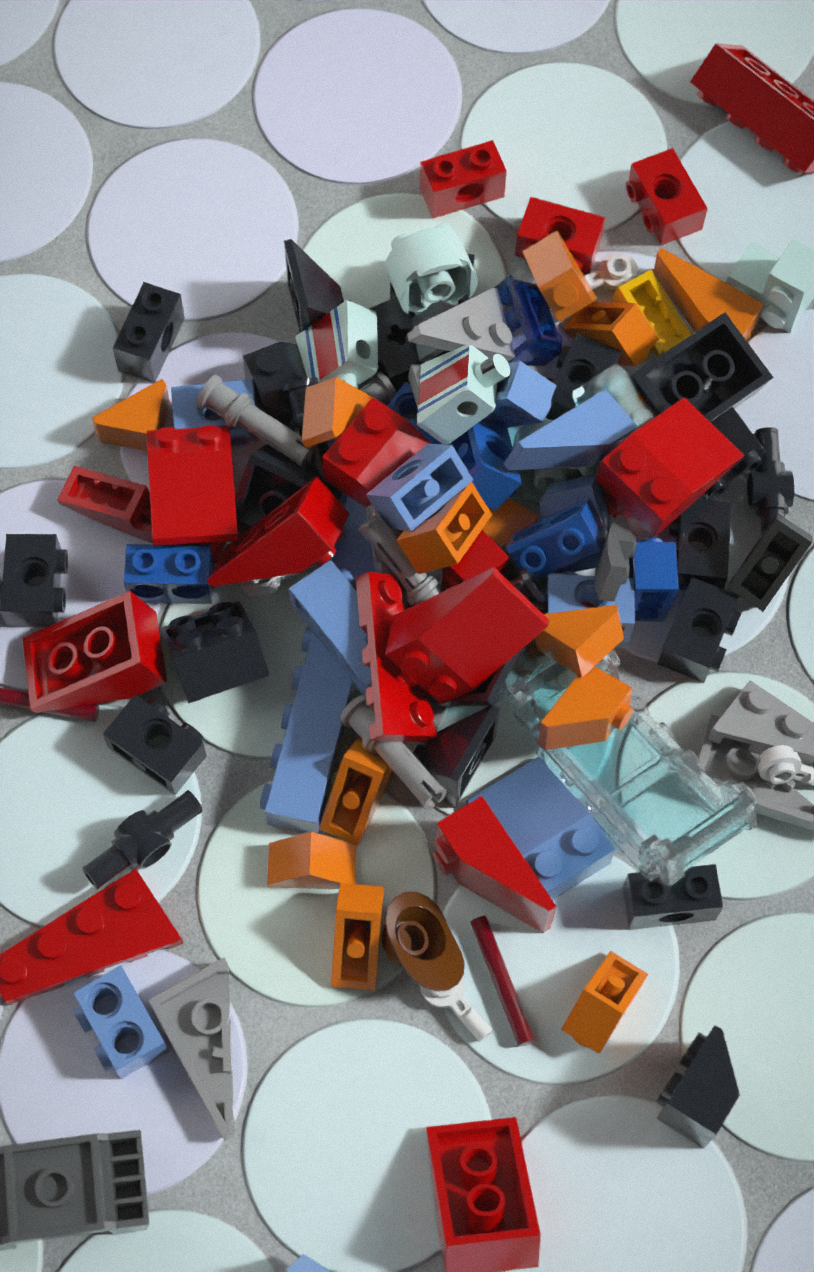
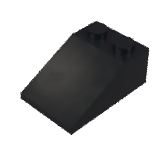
[630,312,774,422]

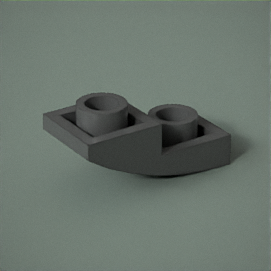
[595,515,637,601]

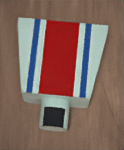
[296,300,378,389]
[417,345,510,445]

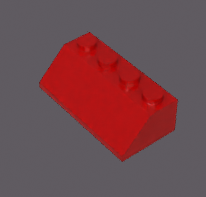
[690,43,814,174]

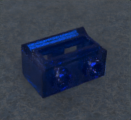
[494,274,563,366]

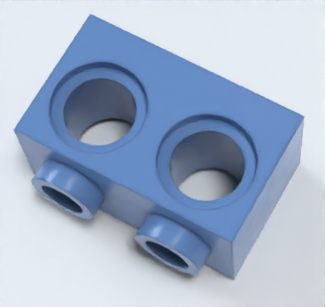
[486,361,556,428]
[72,965,169,1079]

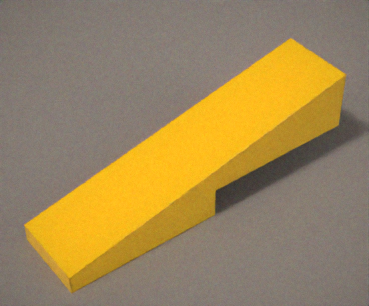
[611,269,696,358]

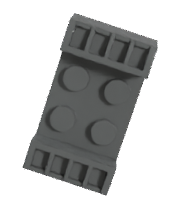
[0,1130,150,1251]

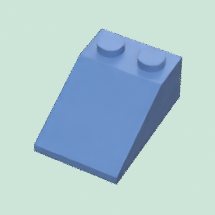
[466,757,615,900]

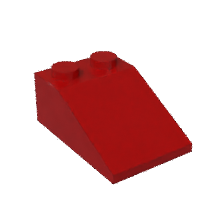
[322,397,432,532]
[595,397,744,538]
[147,425,238,546]
[206,477,350,587]
[385,567,549,704]
[22,591,167,713]
[433,796,557,933]
[426,1117,541,1272]

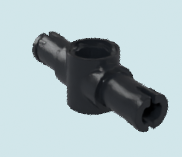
[747,427,795,534]
[82,790,203,890]

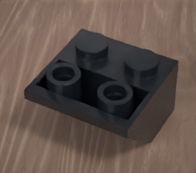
[160,601,269,703]
[656,1025,740,1149]

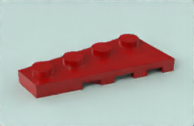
[356,571,437,742]
[0,868,184,1005]

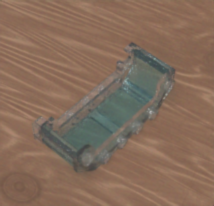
[506,650,757,886]

